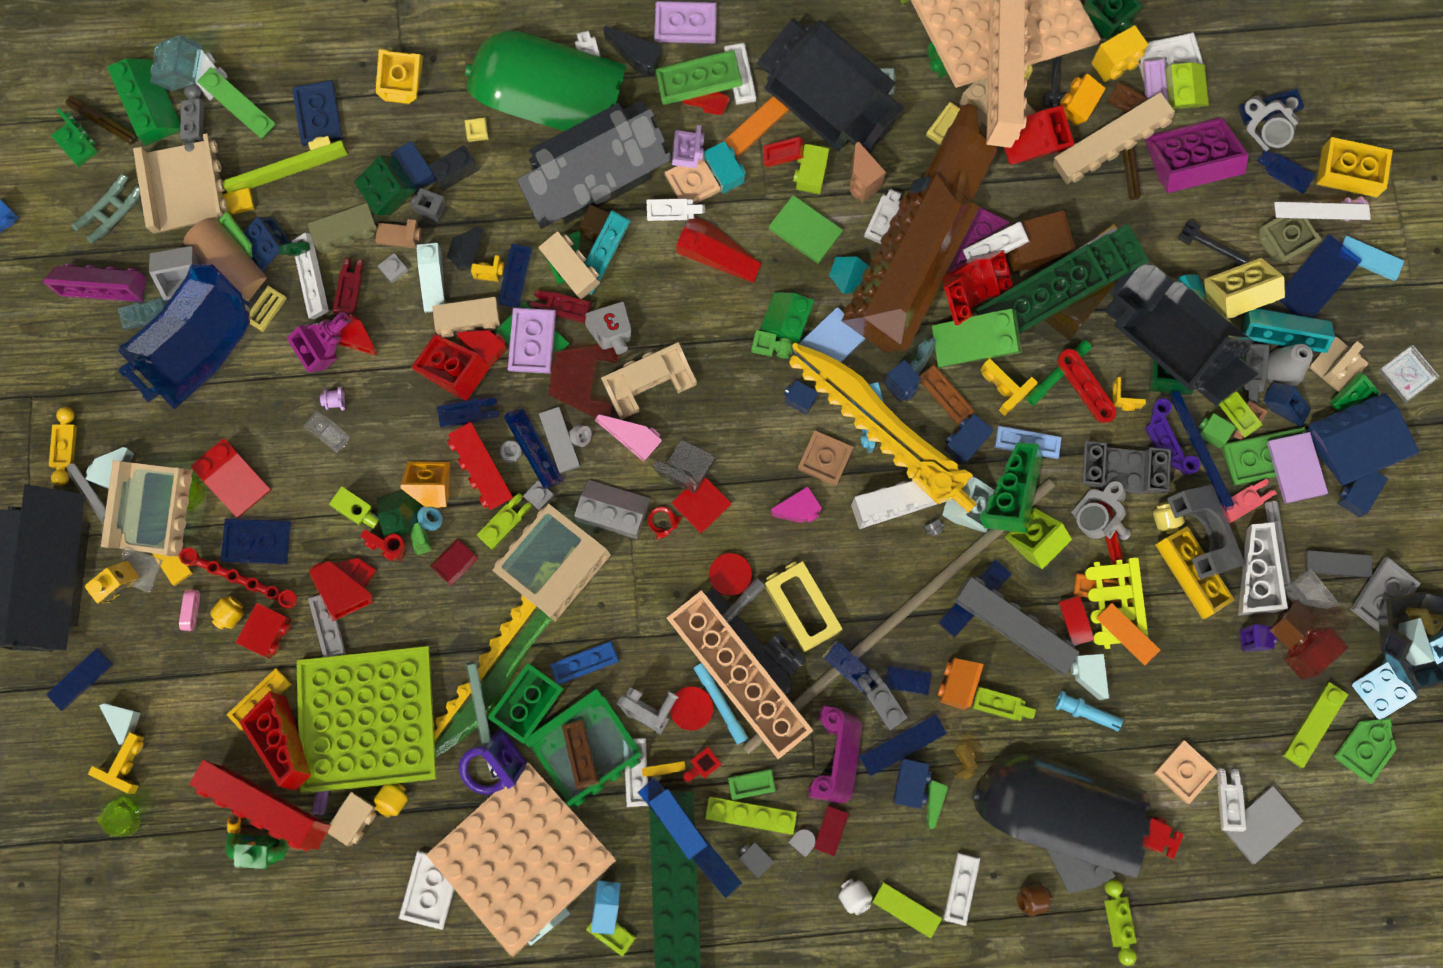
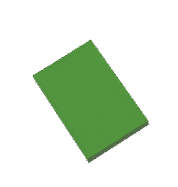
[768,195,843,264]

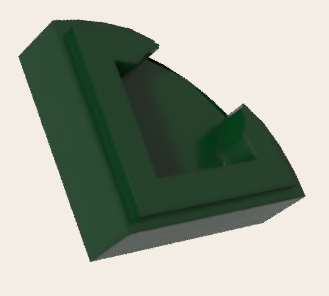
[279,242,310,257]

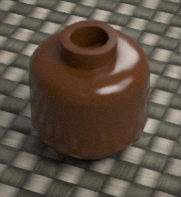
[1017,883,1052,916]

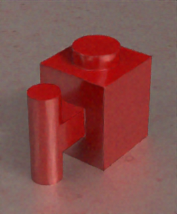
[684,747,722,782]
[1142,816,1184,860]

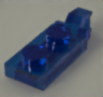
[1257,150,1315,194]

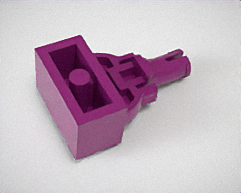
[287,311,351,373]

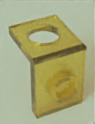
[1406,607,1443,635]

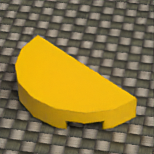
[641,761,686,777]

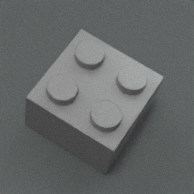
[149,246,206,300]

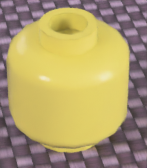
[1153,501,1185,534]

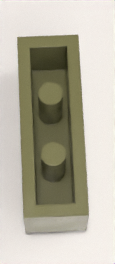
[307,203,377,253]

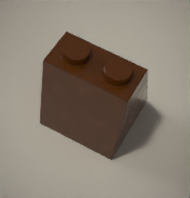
[1008,211,1076,272]

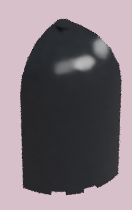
[972,753,1151,878]

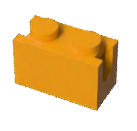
[1060,74,1106,125]

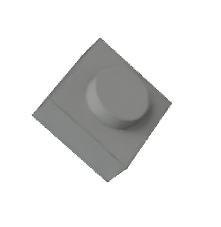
[378,253,408,283]
[524,481,554,511]

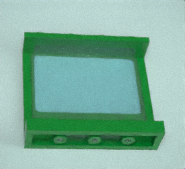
[525,689,644,808]

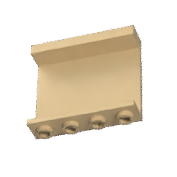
[133,133,228,234]

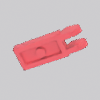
[1221,479,1277,524]

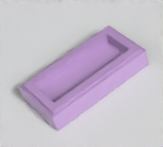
[1142,59,1168,101]

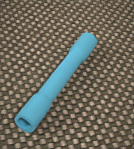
[694,663,748,745]

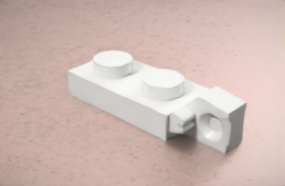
[647,198,705,221]

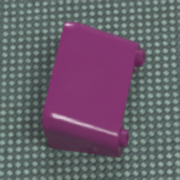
[807,706,862,803]

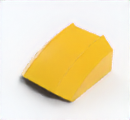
[376,49,423,104]

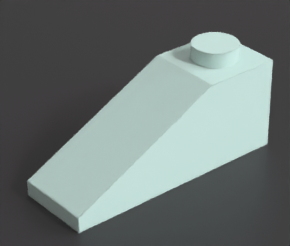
[417,243,445,313]

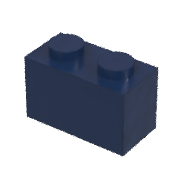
[390,141,436,194]
[884,360,921,403]
[944,414,994,466]
[1337,471,1388,517]
[892,759,932,809]

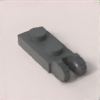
[857,669,907,730]

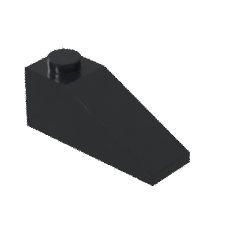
[603,26,662,76]

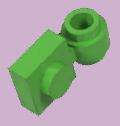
[751,330,793,359]

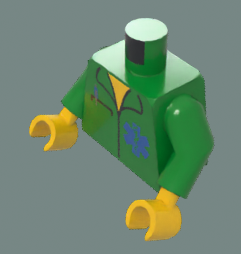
[225,818,289,869]

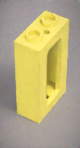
[765,561,843,653]

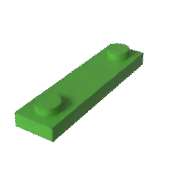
[197,67,276,140]

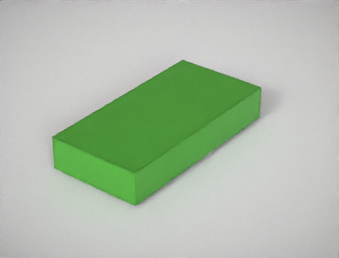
[728,769,776,800]

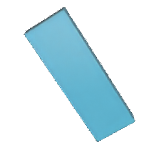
[1336,236,1404,281]

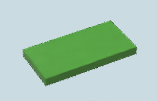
[655,50,743,105]
[1221,427,1306,487]

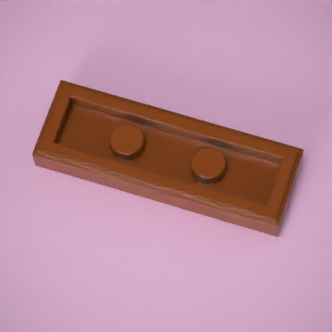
[919,364,975,426]

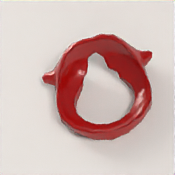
[648,507,682,540]

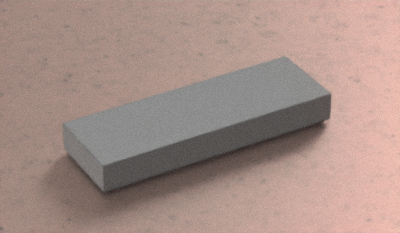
[539,407,580,474]
[66,463,106,525]
[308,595,347,657]

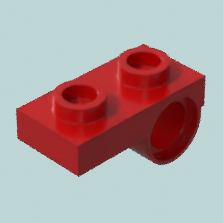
[360,529,407,562]

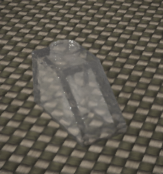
[303,411,350,453]
[1284,569,1339,609]

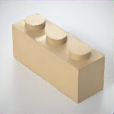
[538,231,600,299]
[432,297,501,338]

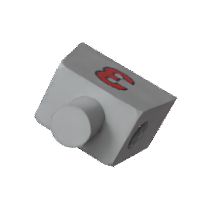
[585,302,631,354]

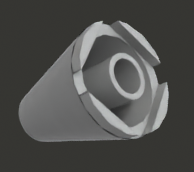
[1267,344,1313,387]

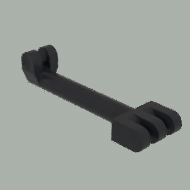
[1043,56,1066,108]
[1177,220,1248,268]

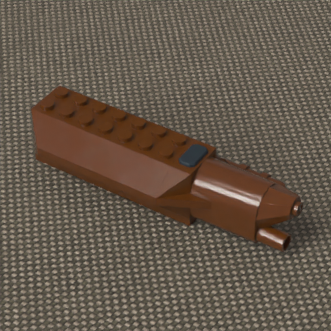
[841,104,998,352]

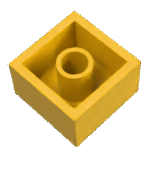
[1092,25,1148,82]

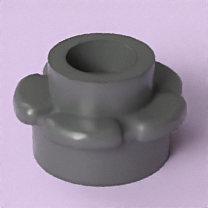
[924,518,945,536]

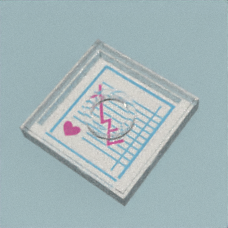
[1378,344,1440,403]

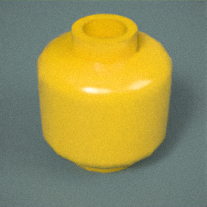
[210,596,244,630]
[374,783,408,817]

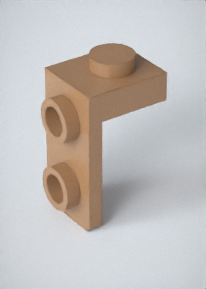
[375,219,422,249]

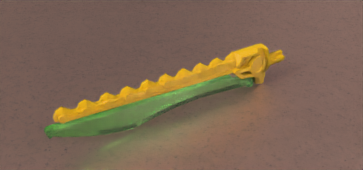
[434,547,575,757]

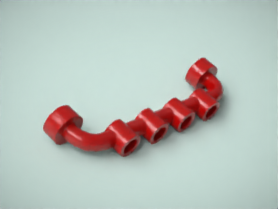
[179,547,298,609]

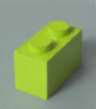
[793,144,829,194]

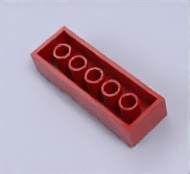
[189,760,331,852]

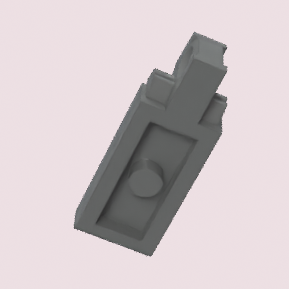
[1244,344,1270,403]

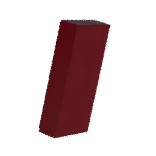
[813,806,849,857]

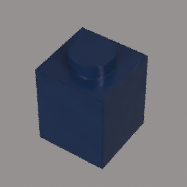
[783,380,818,415]

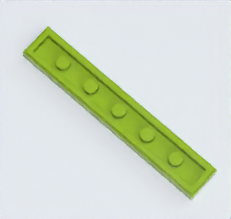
[222,141,348,193]

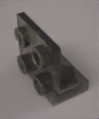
[653,440,716,494]

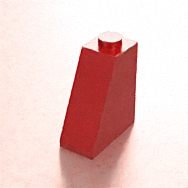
[309,561,373,622]

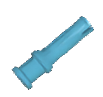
[1054,691,1123,731]

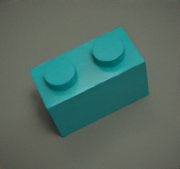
[703,141,746,194]

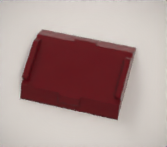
[430,538,479,586]

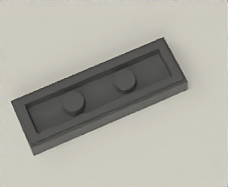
[1305,551,1372,578]

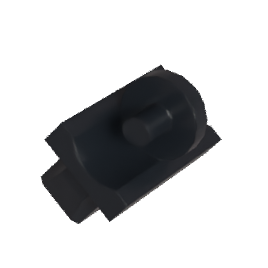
[763,632,806,676]

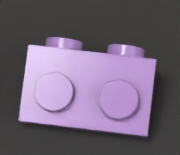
[672,125,704,168]

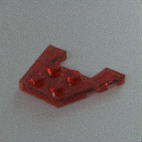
[548,345,618,419]

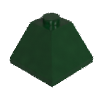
[377,490,427,537]

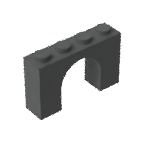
[1167,484,1246,580]

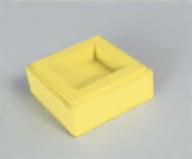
[465,118,488,142]

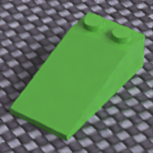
[932,309,1022,367]

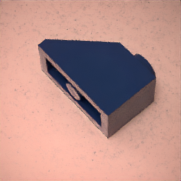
[1263,383,1311,427]

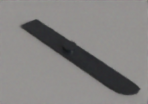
[705,588,791,694]

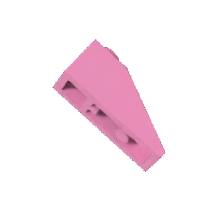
[595,415,662,462]

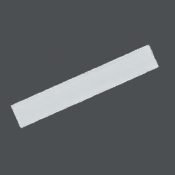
[1274,202,1371,220]

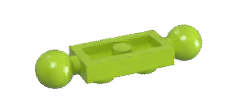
[1105,878,1137,966]

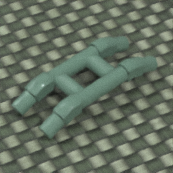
[71,173,140,244]

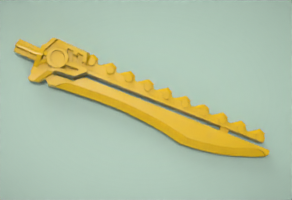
[789,343,977,513]

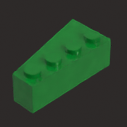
[979,442,1042,533]

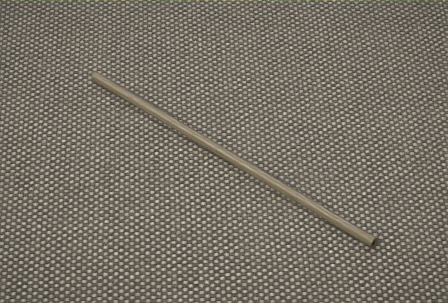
[742,479,1055,755]

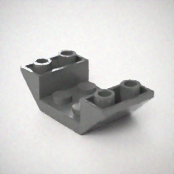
[1082,441,1171,494]

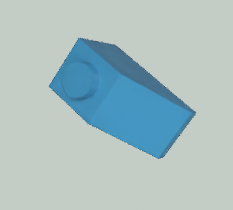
[591,881,620,935]

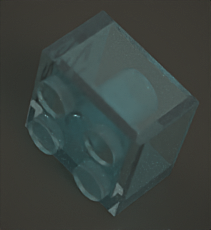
[150,35,202,91]

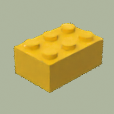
[1316,137,1393,197]

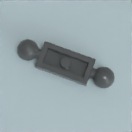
[180,83,204,152]

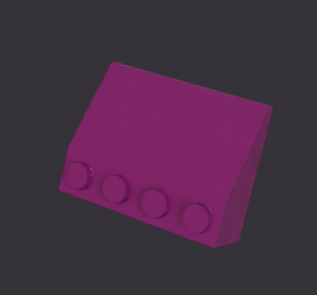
[1145,117,1249,193]

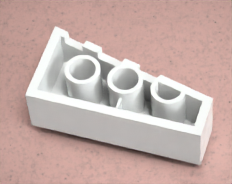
[851,481,937,529]
[1238,522,1288,616]

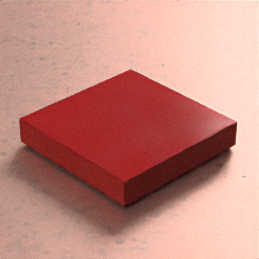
[671,474,732,534]

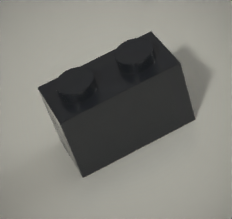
[429,145,478,191]

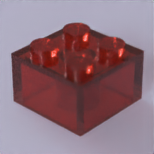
[1284,627,1349,680]

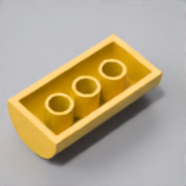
[1155,526,1234,620]

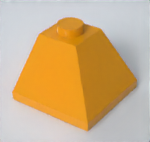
[401,461,450,508]

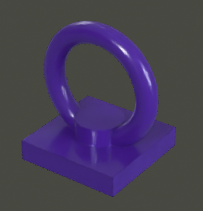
[459,729,527,795]

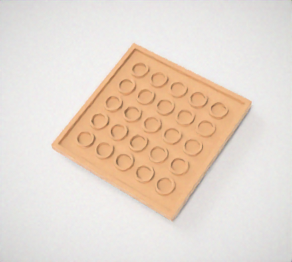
[426,763,616,957]

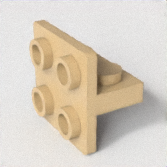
[1309,337,1368,392]

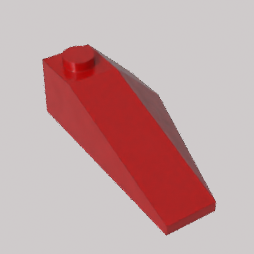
[676,217,761,283]

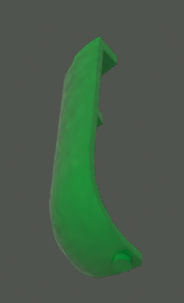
[465,30,626,131]

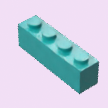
[1241,309,1335,353]

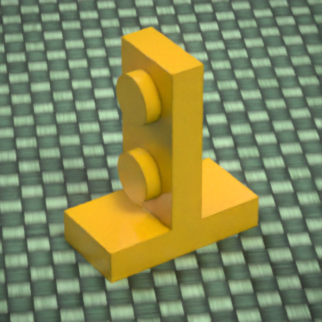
[980,358,1038,416]
[88,732,145,794]

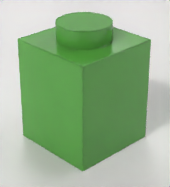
[1197,413,1236,449]

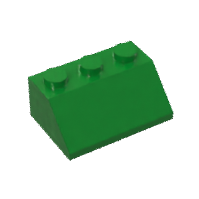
[488,663,563,744]

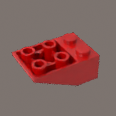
[1004,105,1074,166]

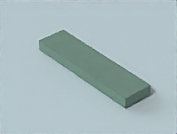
[465,661,491,747]

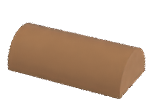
[184,217,267,307]

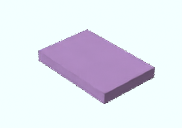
[655,1,716,43]
[508,308,556,374]
[1267,432,1328,504]

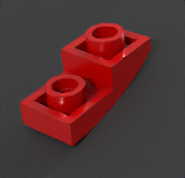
[682,92,730,115]
[1058,595,1094,645]

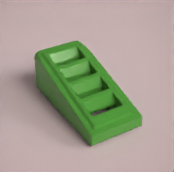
[410,523,432,555]
[926,780,948,829]

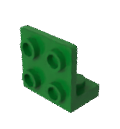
[51,107,98,168]

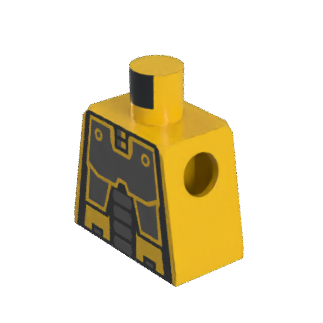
[85,561,141,604]

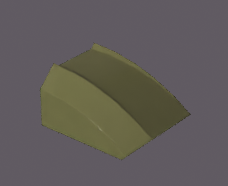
[1259,218,1322,263]

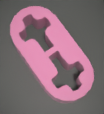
[179,589,200,631]

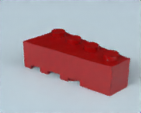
[446,422,513,510]
[239,691,311,791]

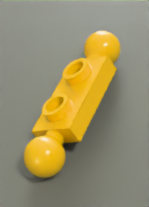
[49,407,77,486]

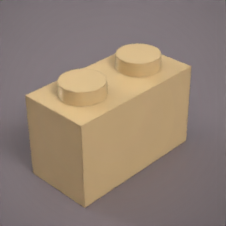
[327,792,377,846]

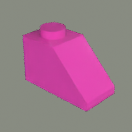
[771,487,822,523]

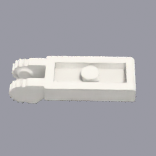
[1217,768,1246,832]

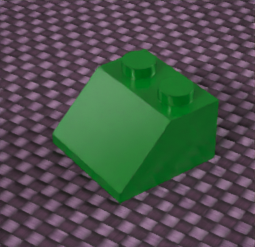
[759,293,814,344]

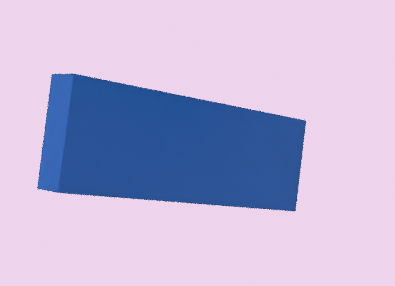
[550,641,619,685]
[649,789,707,859]

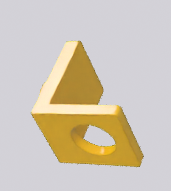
[1112,377,1146,411]

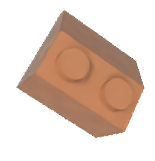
[849,142,886,203]

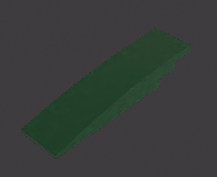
[975,224,1150,334]

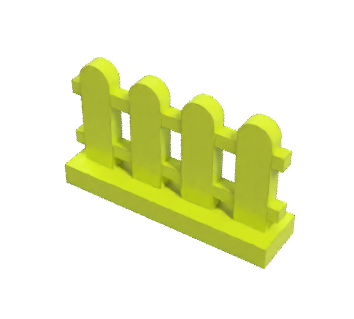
[1085,558,1148,649]

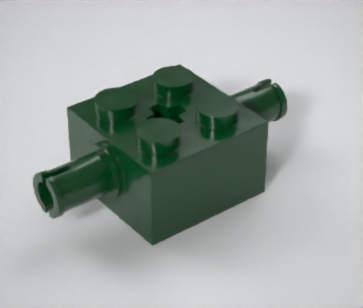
[1083,0,1144,41]

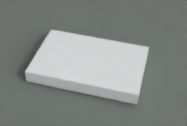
[1139,33,1203,80]
[399,851,454,930]

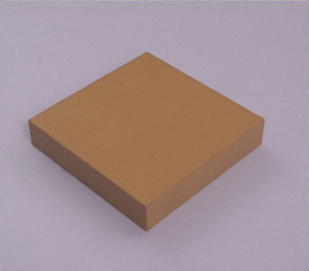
[797,430,854,487]

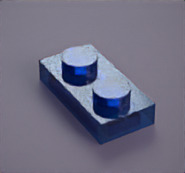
[885,666,931,695]

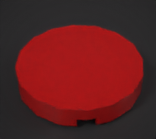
[709,553,752,597]
[670,687,713,731]

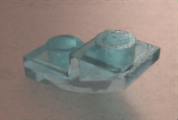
[118,298,169,330]
[910,337,936,375]

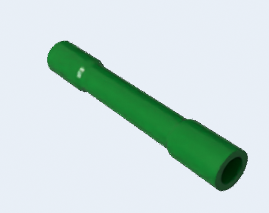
[1025,340,1092,406]

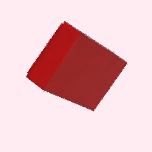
[764,136,803,167]

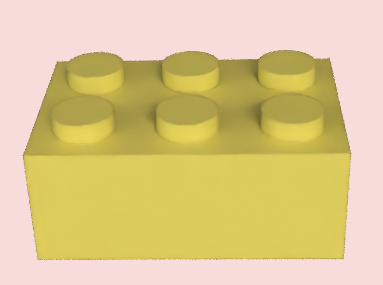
[1204,258,1285,319]

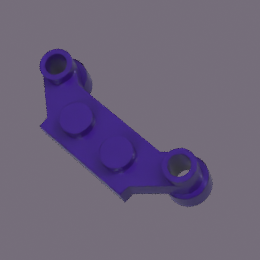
[1145,398,1200,475]

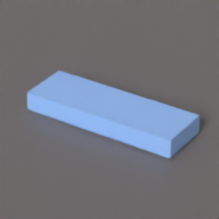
[994,426,1062,459]

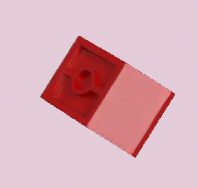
[943,250,1014,326]

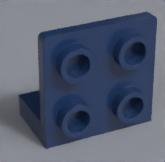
[244,217,292,271]

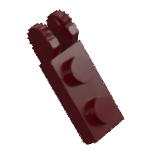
[333,257,364,316]
[530,290,592,324]

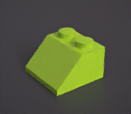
[1165,62,1209,110]
[1005,508,1072,569]

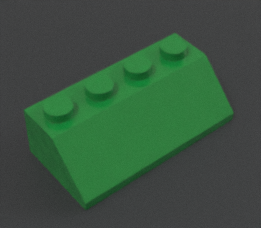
[107,58,181,146]

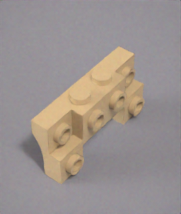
[601,343,697,420]

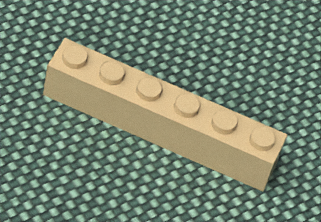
[1053,92,1175,184]

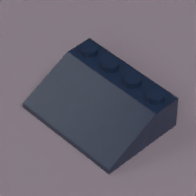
[1308,393,1419,486]

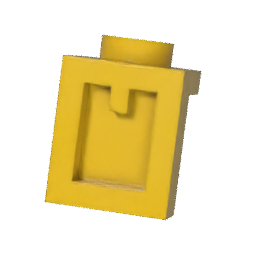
[471,255,504,282]

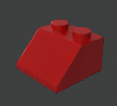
[235,603,291,659]

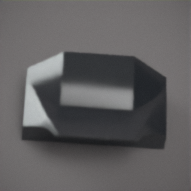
[447,227,483,271]

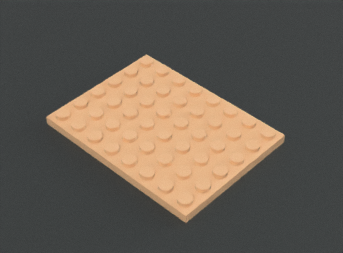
[911,0,1101,88]

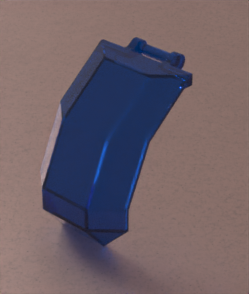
[118,264,250,409]

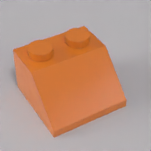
[937,658,984,710]

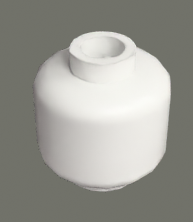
[839,879,872,915]

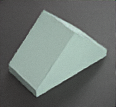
[1398,618,1435,666]
[100,703,141,745]

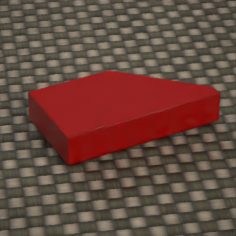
[332,558,377,588]

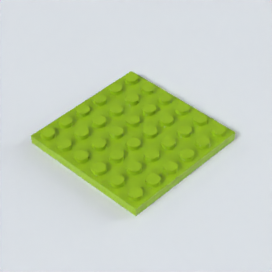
[297,646,437,794]

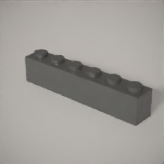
[952,577,1080,674]

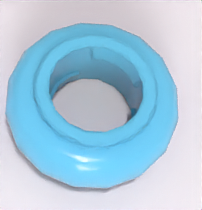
[417,506,443,531]

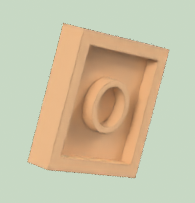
[665,158,720,204]
[1154,740,1218,804]

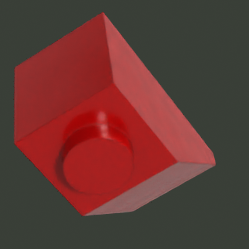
[337,314,378,356]
[457,330,507,367]

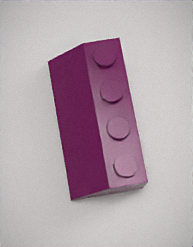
[43,264,146,302]

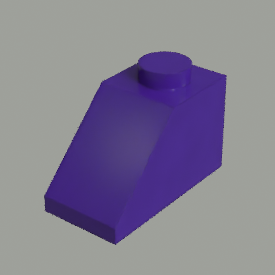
[1240,625,1277,652]

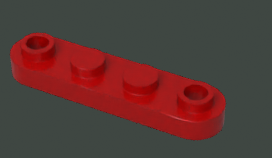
[1057,349,1116,423]

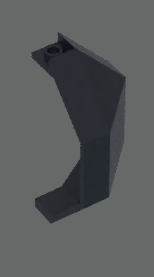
[1378,591,1443,691]

